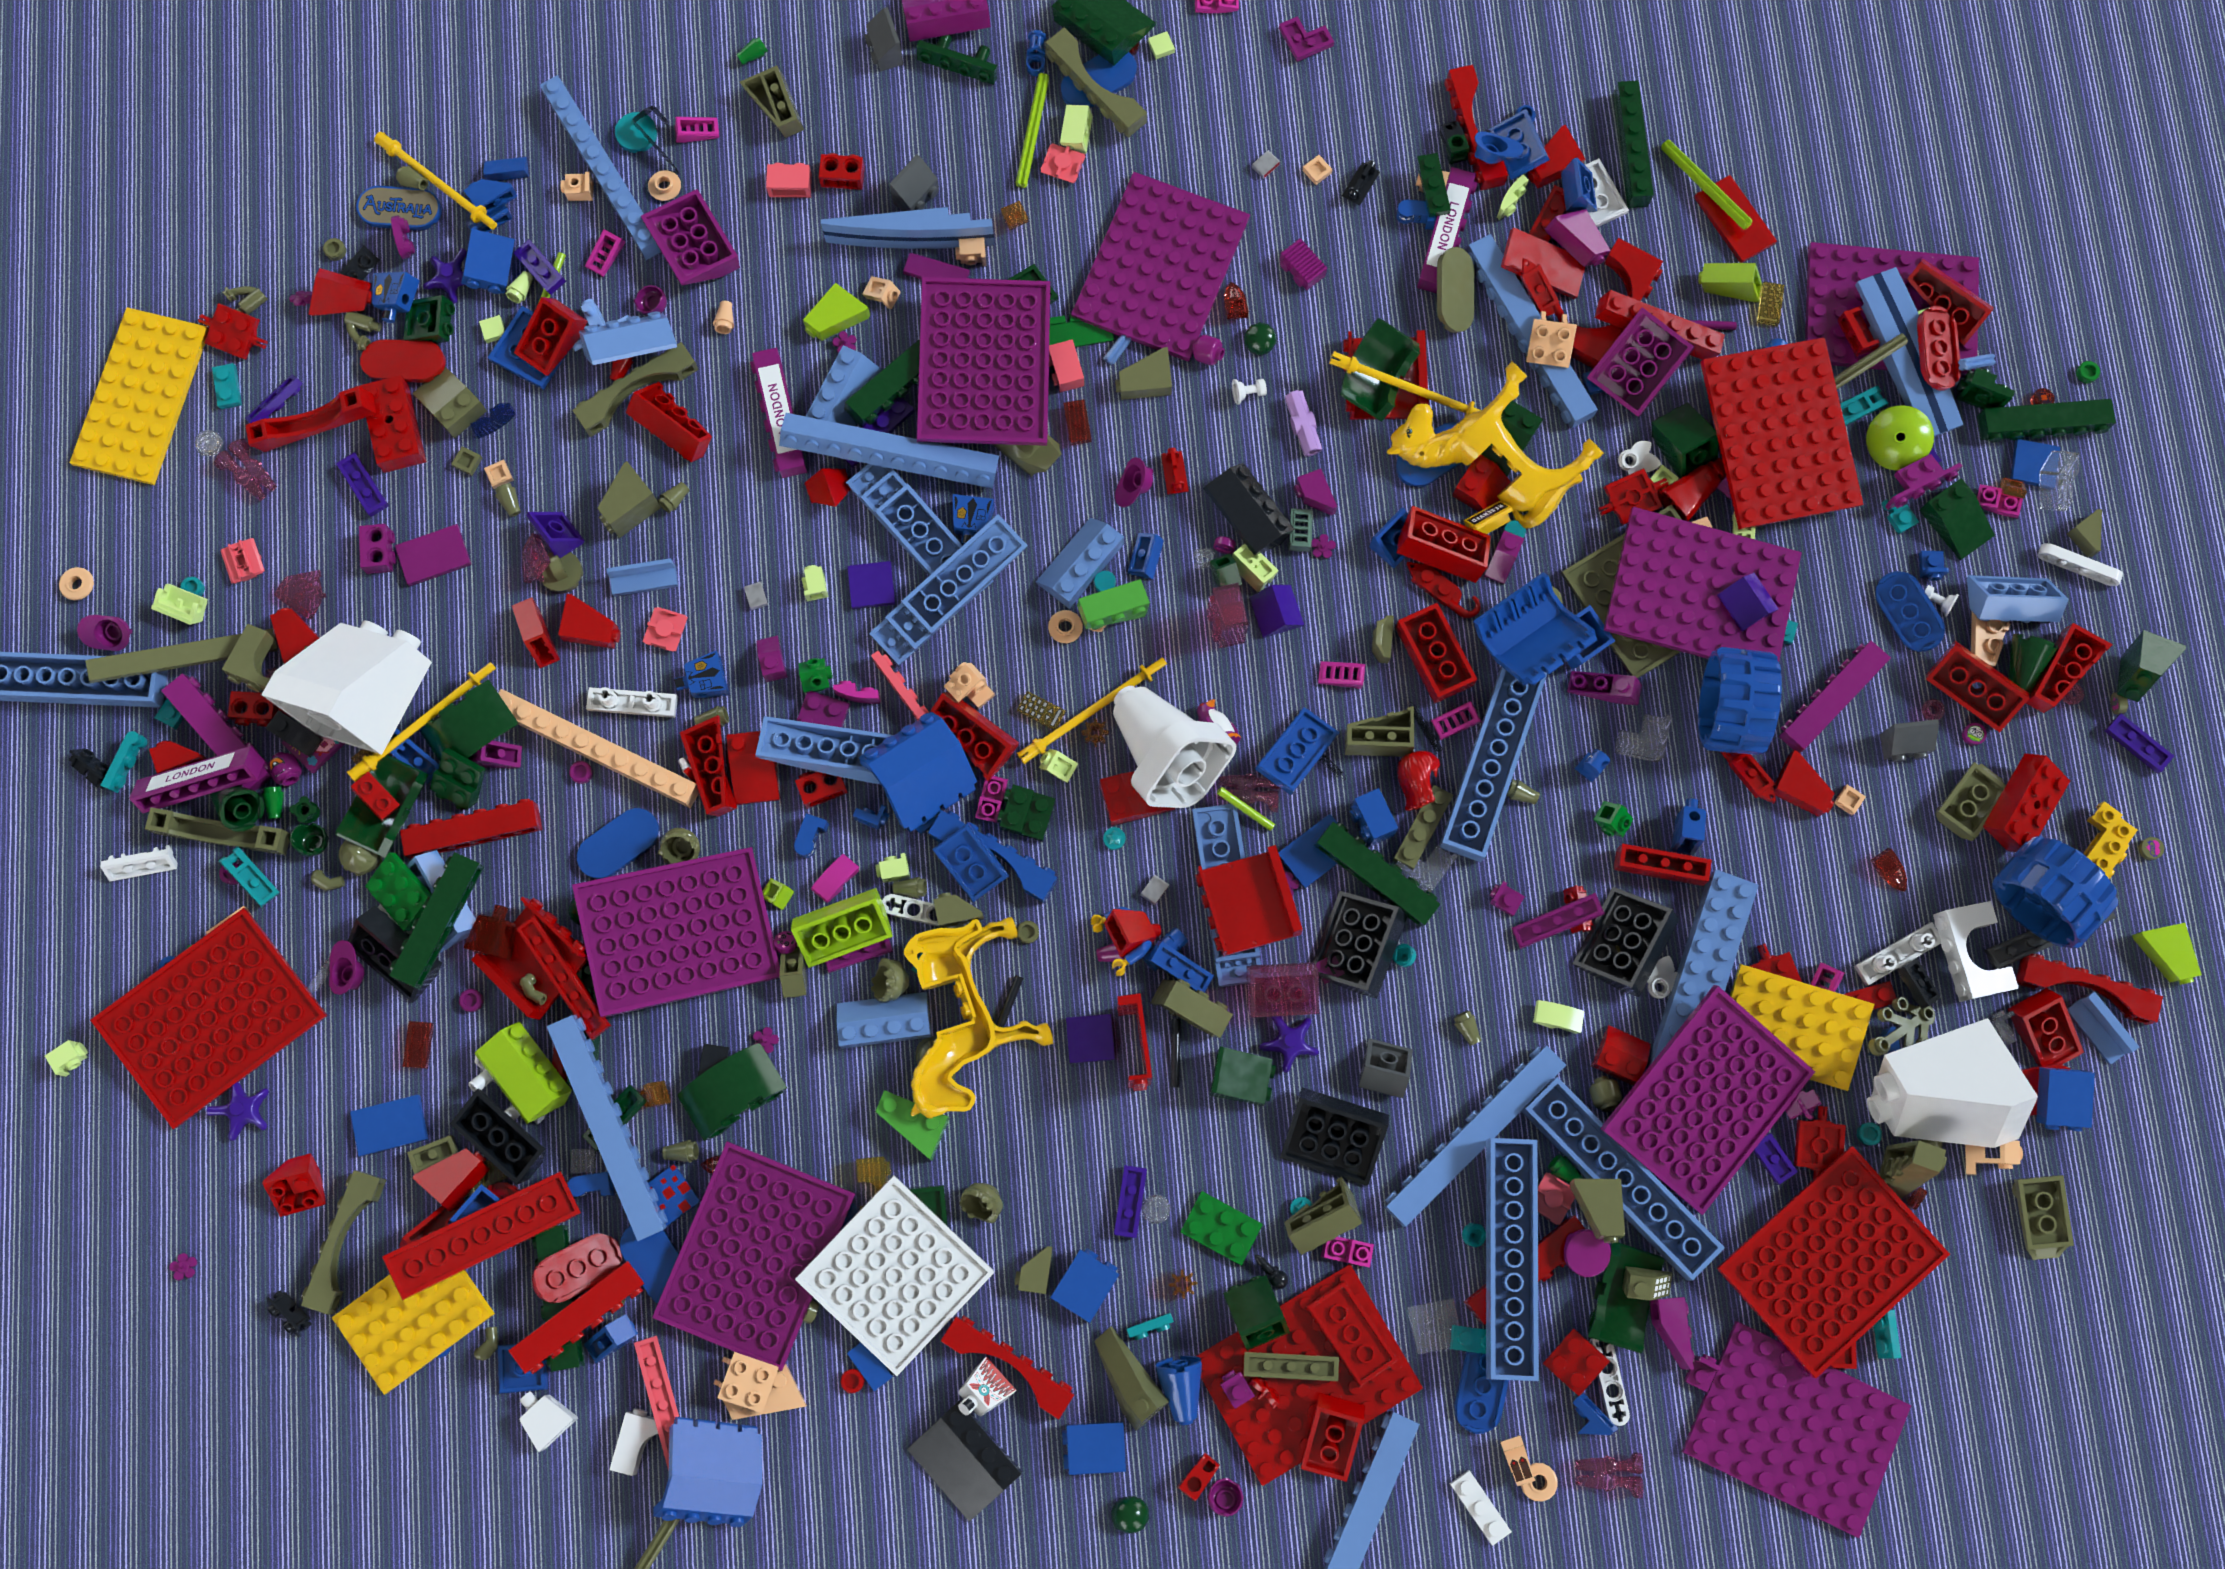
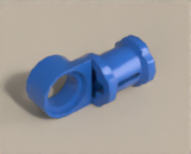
[1026,30,1046,76]

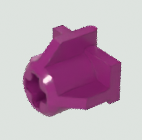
[1785,1089,1822,1120]

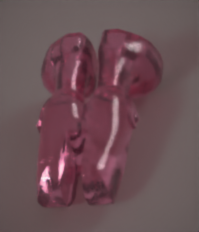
[214,439,277,501]
[1217,773,1280,812]
[1575,1452,1644,1499]

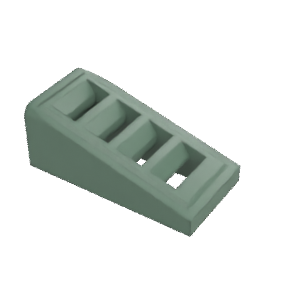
[1289,508,1313,552]

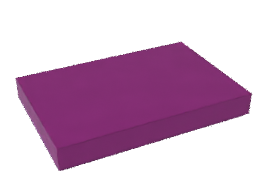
[395,524,472,587]

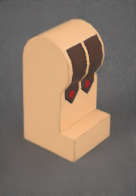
[1501,1435,1535,1487]

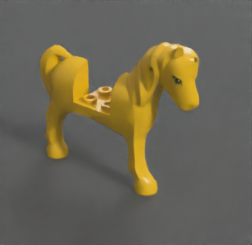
[1387,361,1604,528]
[904,917,1053,1118]

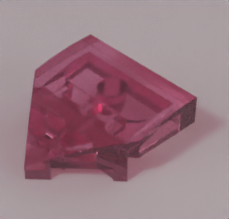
[522,533,550,583]
[274,570,326,619]

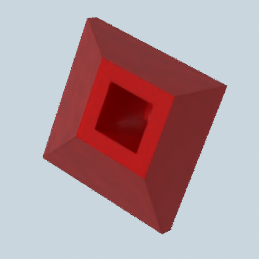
[262,1153,326,1217]

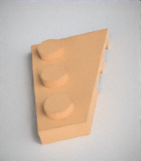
[723,1364,807,1420]

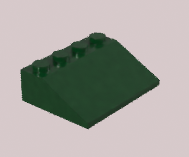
[1052,0,1156,66]

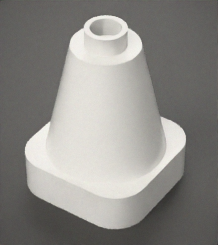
[1113,686,1236,808]

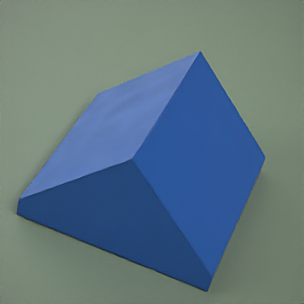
[1561,158,1597,212]
[1369,507,1408,568]

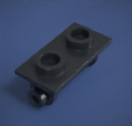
[1342,160,1380,206]
[339,245,380,280]
[69,748,109,789]
[267,1290,312,1338]

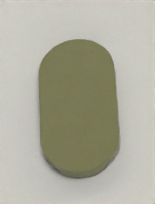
[1437,247,1474,333]

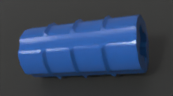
[1142,927,1188,972]

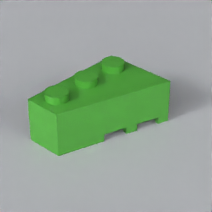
[1077,579,1150,630]
[875,1090,950,1161]

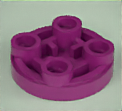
[391,215,415,259]
[1564,1229,1611,1277]

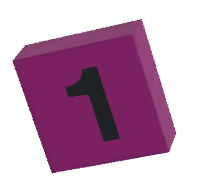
[1316,956,1345,984]

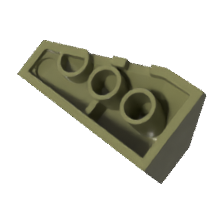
[1094,1326,1169,1431]

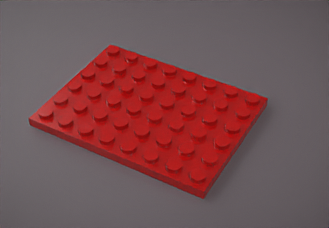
[1700,337,1864,530]
[90,908,328,1129]
[1717,1146,1950,1379]
[1196,1264,1423,1486]

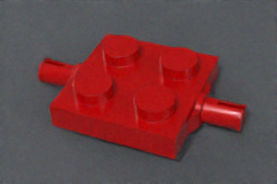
[198,303,268,360]
[1598,468,1669,526]
[1749,943,1802,982]
[1794,1106,1846,1179]

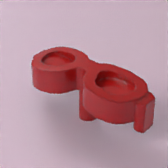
[1248,1377,1280,1409]

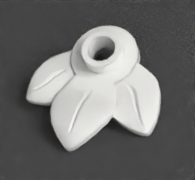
[1618,441,1661,475]
[1647,956,1678,999]

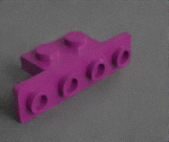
[1885,454,1962,510]

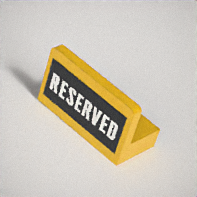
[1463,500,1513,534]

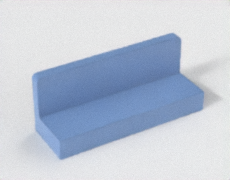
[606,558,678,597]
[2067,992,2139,1064]

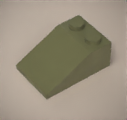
[412,367,487,439]

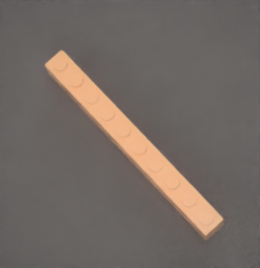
[498,689,699,809]

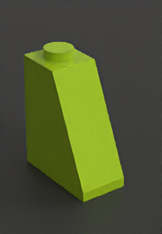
[1698,263,1762,302]
[803,283,870,341]
[2132,923,2202,985]

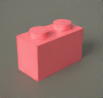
[766,163,812,198]
[1049,339,1084,393]

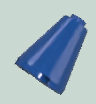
[1155,1356,1202,1425]

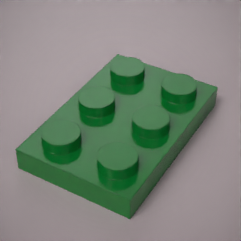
[365,852,432,931]
[1180,1191,1263,1266]

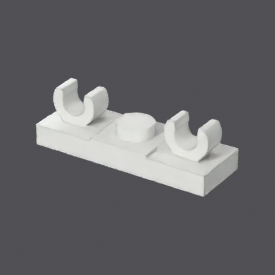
[100,845,178,881]

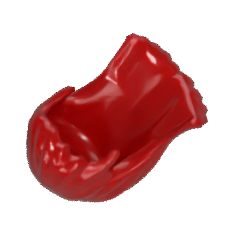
[1397,750,1440,811]

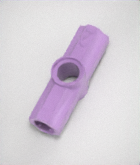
[1285,390,1322,456]

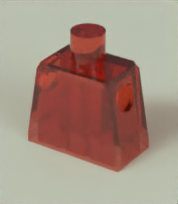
[463,904,516,960]

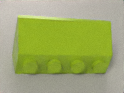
[791,888,893,968]
[475,1021,572,1124]

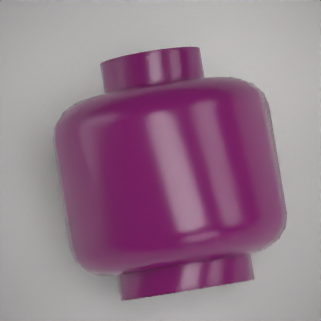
[1192,335,1225,365]

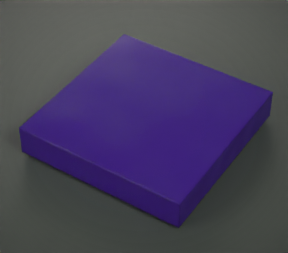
[848,561,895,609]
[1066,1014,1115,1064]

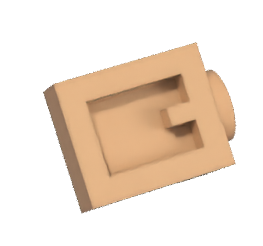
[862,276,900,309]

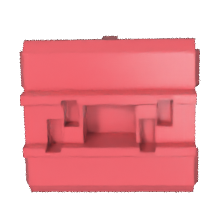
[1040,143,1085,183]
[220,538,265,584]
[643,607,688,652]
[1538,1172,1575,1226]

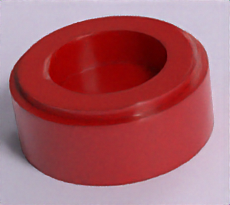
[840,1369,865,1393]

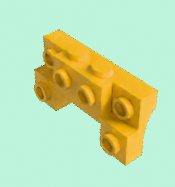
[2083,801,2138,879]

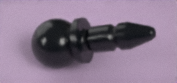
[1254,1254,1288,1289]

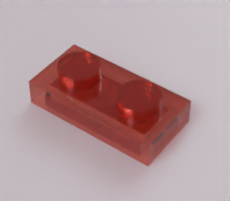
[1063,399,1092,446]
[403,1021,434,1069]

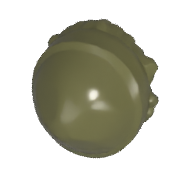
[658,828,700,864]
[339,840,383,876]
[871,958,910,1002]
[959,1183,1003,1223]

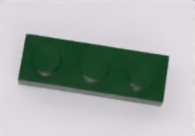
[1416,153,1451,217]
[582,1085,647,1153]

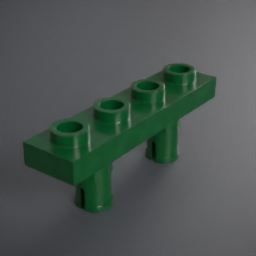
[916,35,997,85]

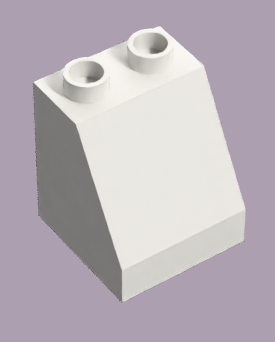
[262,620,432,755]
[1867,1018,2038,1148]

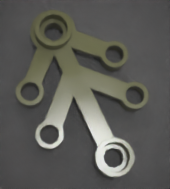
[1868,997,1936,1056]

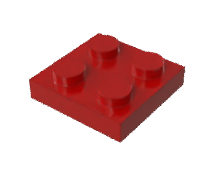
[1543,1328,1610,1396]

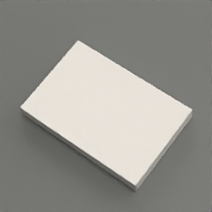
[1561,159,1629,227]

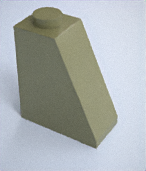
[1115,347,1172,400]
[1570,1179,1625,1243]

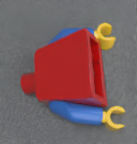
[1090,907,1161,976]

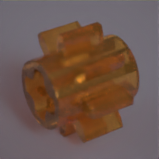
[1082,718,1109,747]
[1168,1269,1197,1299]

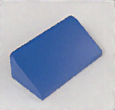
[483,157,529,181]
[468,205,512,233]
[1127,533,1164,579]

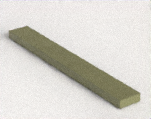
[85,628,277,683]

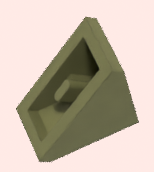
[2067,509,2102,557]

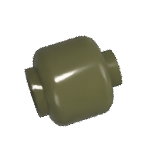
[1589,1076,1623,1112]

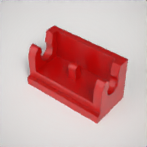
[1837,306,1880,357]

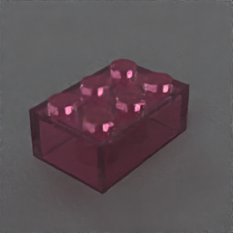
[1207,583,1248,648]
[1246,962,1319,1018]

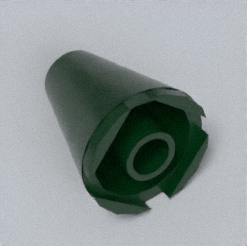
[2009,634,2058,694]
[210,785,265,832]

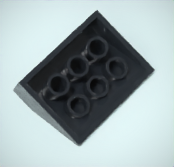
[1572,887,1679,997]
[1308,891,1408,999]
[1280,1087,1389,1186]
[907,1400,1022,1522]

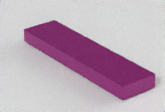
[1512,893,1605,949]

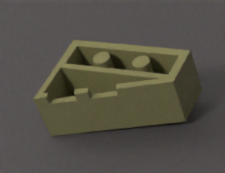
[739,65,804,138]
[1345,706,1414,757]
[1150,979,1233,1038]
[1284,1177,1362,1255]

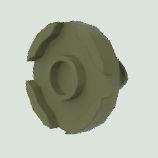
[538,552,584,594]

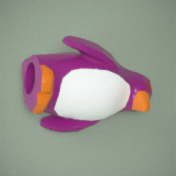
[1197,699,1241,745]

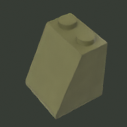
[597,461,661,538]

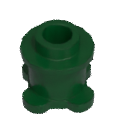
[290,796,320,824]

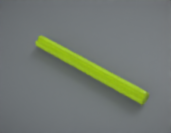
[1016,73,1049,188]
[1661,139,1752,230]

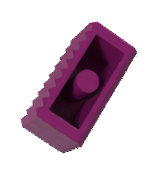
[1279,238,1327,290]

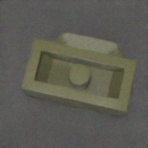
[1371,615,1394,664]
[407,1135,458,1174]

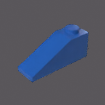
[390,728,440,784]

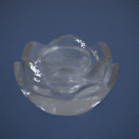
[195,430,223,456]
[1142,1194,1170,1224]

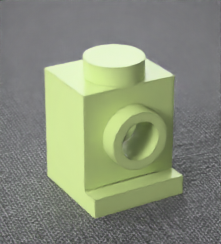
[802,565,829,602]
[875,853,910,883]
[45,1040,88,1077]

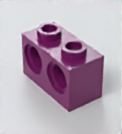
[359,524,396,574]

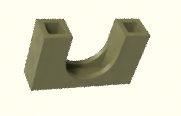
[221,624,307,692]

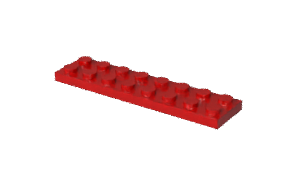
[382,1171,581,1301]

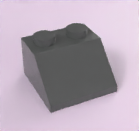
[864,7,904,72]
[889,154,939,211]
[1879,719,1939,762]
[1359,1038,1413,1098]

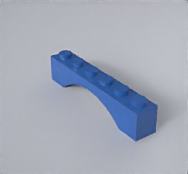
[928,810,1058,904]

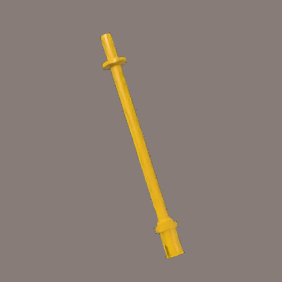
[374,132,497,230]
[1329,351,1481,418]
[1017,657,1167,765]
[346,662,496,782]

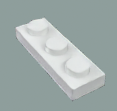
[1449,1470,1511,1546]

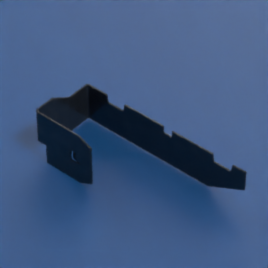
[633,106,679,174]

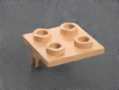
[1526,311,1577,368]
[713,1352,779,1413]

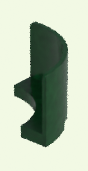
[1340,318,1420,422]
[420,680,518,761]
[335,755,429,858]
[678,1043,787,1141]
[1588,1243,1665,1353]

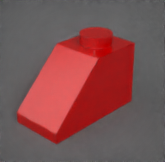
[149,741,207,774]

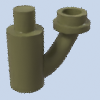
[222,286,268,315]
[344,312,382,351]

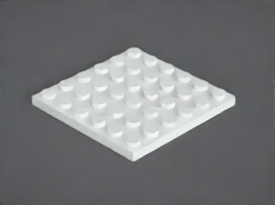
[795,1175,994,1376]

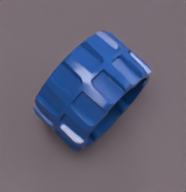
[1698,647,1782,755]
[1992,836,2118,949]

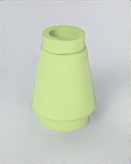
[506,271,534,304]

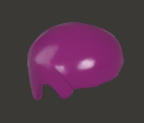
[634,285,667,316]
[1207,1478,1244,1517]

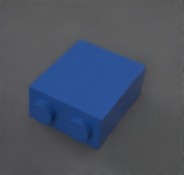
[461,229,515,294]
[2036,1067,2095,1131]
[1050,1248,1120,1323]
[1062,1421,1126,1475]

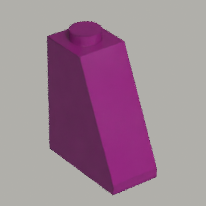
[1545,209,1611,267]

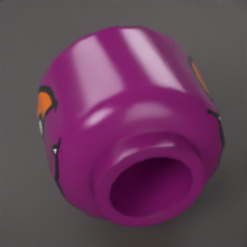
[267,752,302,786]

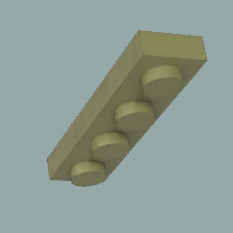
[1393,785,1453,871]
[1243,1352,1339,1381]

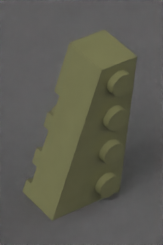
[1879,1140,1947,1199]

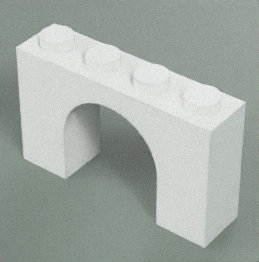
[1933,901,2018,1002]
[609,1408,658,1476]

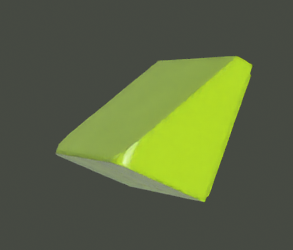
[762,878,794,910]

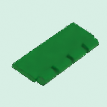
[1049,314,1114,347]

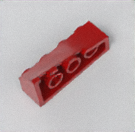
[1907,259,1994,346]
[625,382,712,462]
[2026,623,2113,713]
[931,692,1020,781]
[680,715,738,817]

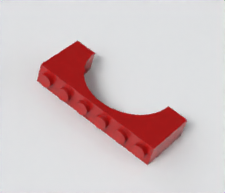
[1571,238,1663,369]

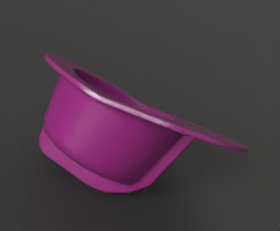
[1115,457,1153,508]
[77,615,132,651]
[329,940,365,995]

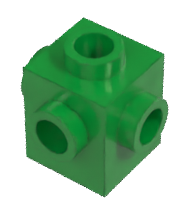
[798,658,833,692]
[1593,801,1633,837]

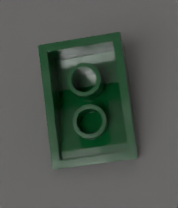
[1481,401,1543,476]
[1919,478,1995,560]

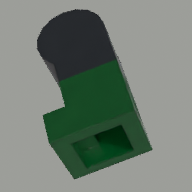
[1440,121,1469,165]

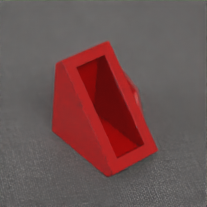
[805,468,851,507]

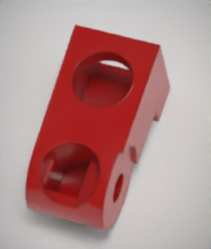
[1177,1453,1220,1501]

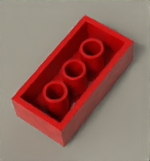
[359,375,427,473]
[1395,602,1478,704]
[1926,641,2030,733]
[1983,753,2070,852]

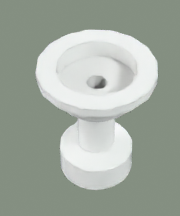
[1232,379,1267,405]
[1925,585,1959,618]

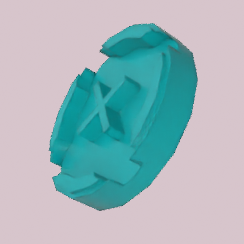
[615,112,657,153]

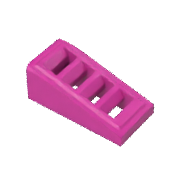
[674,117,719,143]
[584,229,626,277]
[1318,661,1365,689]
[1431,701,1482,740]
[1810,962,1845,992]

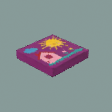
[281,724,345,774]

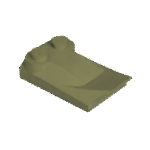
[992,435,1062,477]
[1935,762,2006,841]
[2012,1175,2074,1260]

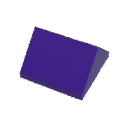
[526,512,585,558]
[1717,573,1779,631]
[1249,585,1304,638]

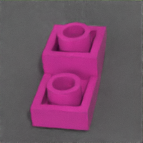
[1195,0,1239,13]
[1977,484,2024,519]
[833,681,880,704]
[975,776,1009,823]
[811,854,859,903]
[1321,1237,1374,1268]

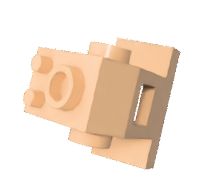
[944,662,995,710]
[1965,1141,2023,1175]

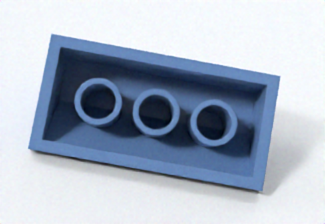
[579,312,677,365]
[805,345,882,427]
[1036,518,1124,609]
[1967,575,2069,624]
[406,850,479,953]
[836,992,932,1049]

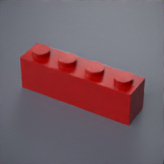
[1614,843,1712,886]

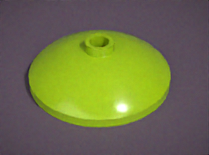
[1866,405,1934,471]

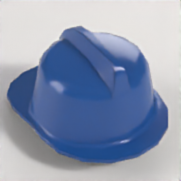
[1474,132,1524,164]

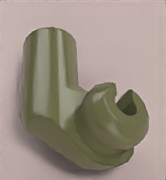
[310,870,345,891]
[520,974,547,1005]
[474,1327,498,1361]

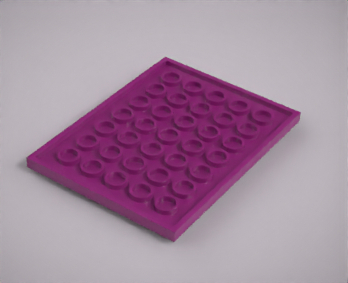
[1071,172,1250,362]
[1805,242,1979,377]
[917,277,1050,446]
[1603,507,1802,662]
[572,847,780,1017]
[1600,985,1815,1215]
[652,1141,856,1371]
[1681,1321,1911,1538]

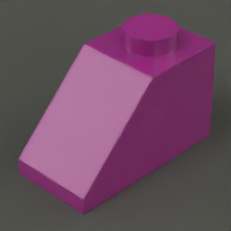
[1294,469,1337,515]
[1484,530,1524,584]
[756,635,788,682]
[468,741,522,768]

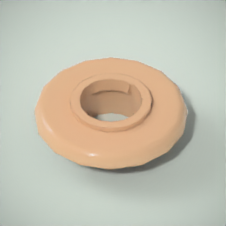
[648,170,681,201]
[59,567,94,601]
[1048,610,1083,644]
[1521,1463,1558,1502]

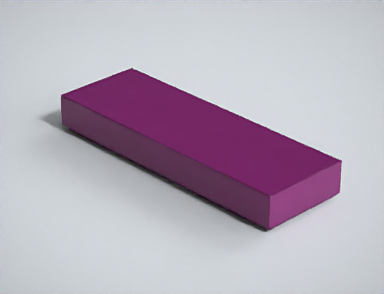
[903,253,970,279]
[825,938,893,973]

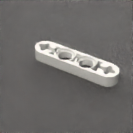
[2037,543,2123,586]
[882,894,967,928]
[1590,1338,1630,1426]

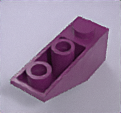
[1567,671,1642,706]
[1649,1297,1695,1370]

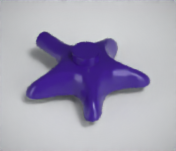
[423,248,467,304]
[1259,1011,1319,1073]
[206,1082,269,1141]

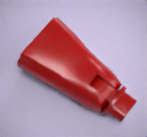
[1658,458,1726,521]

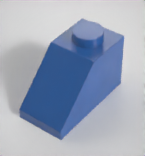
[463,179,517,215]
[584,1314,638,1364]

